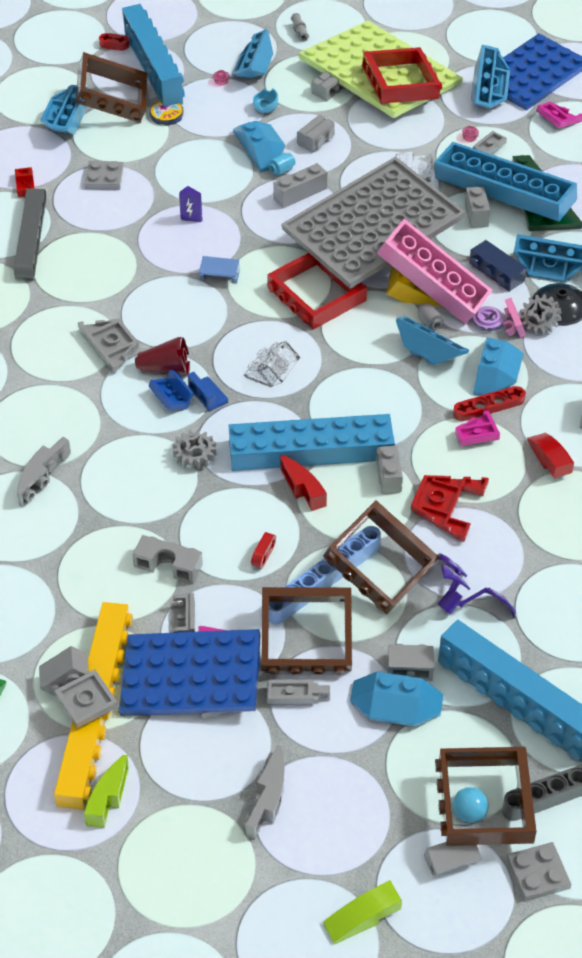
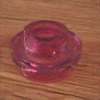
[213,70,230,85]
[462,126,479,142]

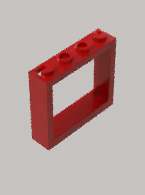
[362,47,443,104]
[267,253,367,330]

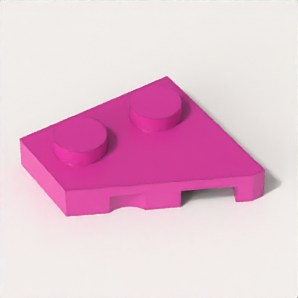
[536,102,582,129]
[455,410,500,446]

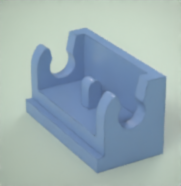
[199,256,240,283]

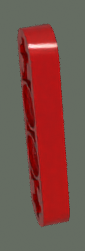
[453,386,526,421]

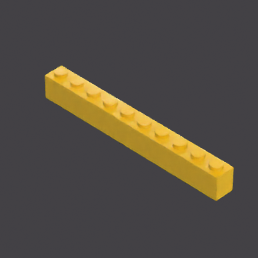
[54,602,133,810]

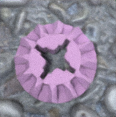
[473,306,504,331]

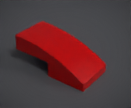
[15,167,35,197]

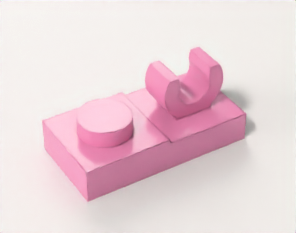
[503,297,526,338]

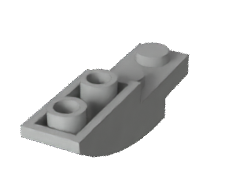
[17,437,71,507]
[243,745,285,840]

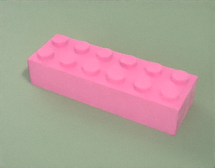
[377,219,493,324]

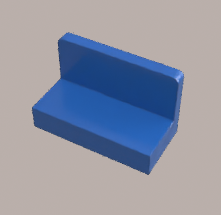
[187,371,228,412]

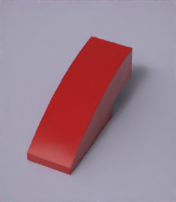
[527,432,574,478]
[280,455,327,511]

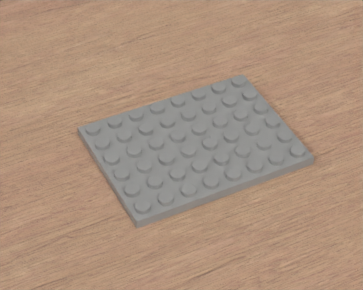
[281,156,466,289]

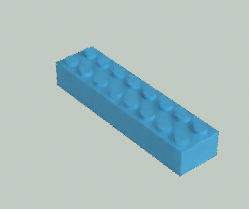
[122,4,185,107]
[434,142,577,221]
[228,414,395,471]
[438,619,582,762]

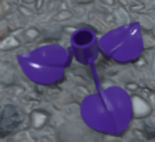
[437,552,516,618]

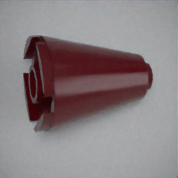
[135,336,190,375]

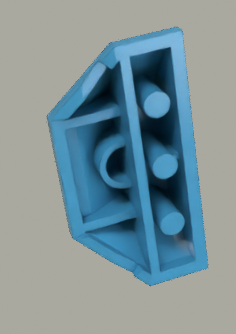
[232,29,274,79]
[471,44,510,108]
[40,84,88,135]
[233,121,285,172]
[513,234,582,282]
[396,316,469,365]
[473,337,524,396]
[350,671,444,727]

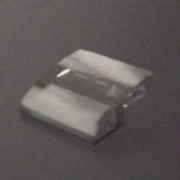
[396,151,433,182]

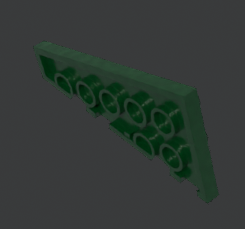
[512,155,582,231]

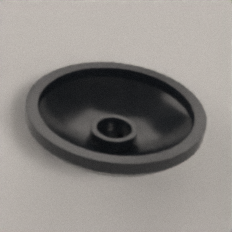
[533,283,582,326]

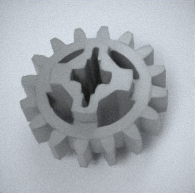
[520,294,562,335]
[172,430,217,469]

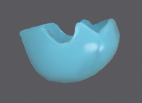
[253,88,279,113]
[451,787,489,824]

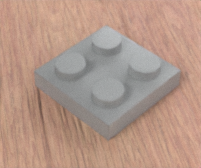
[84,160,124,190]
[55,670,118,729]
[507,842,572,901]

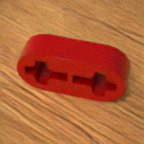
[99,33,129,51]
[251,532,277,569]

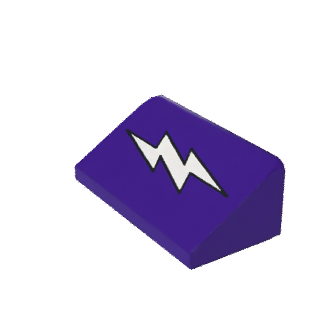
[179,186,203,222]

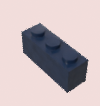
[469,240,527,292]

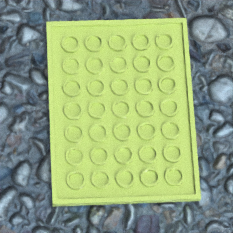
[299,21,463,118]

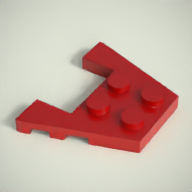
[411,475,489,542]

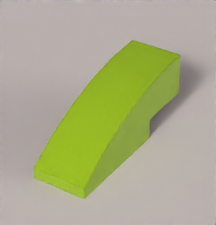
[84,755,129,828]
[323,880,402,945]

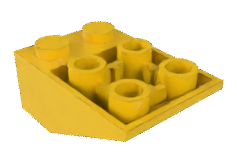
[386,267,442,307]

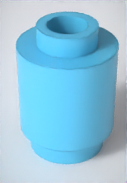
[269,153,296,176]

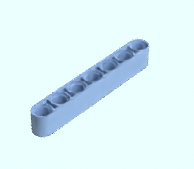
[269,526,381,624]

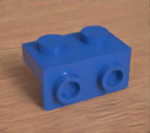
[148,370,193,411]

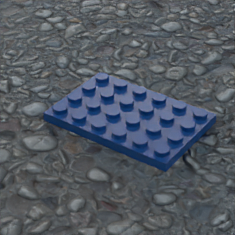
[503,33,582,111]
[119,629,261,716]

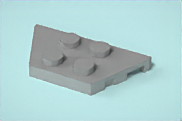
[78,319,139,373]

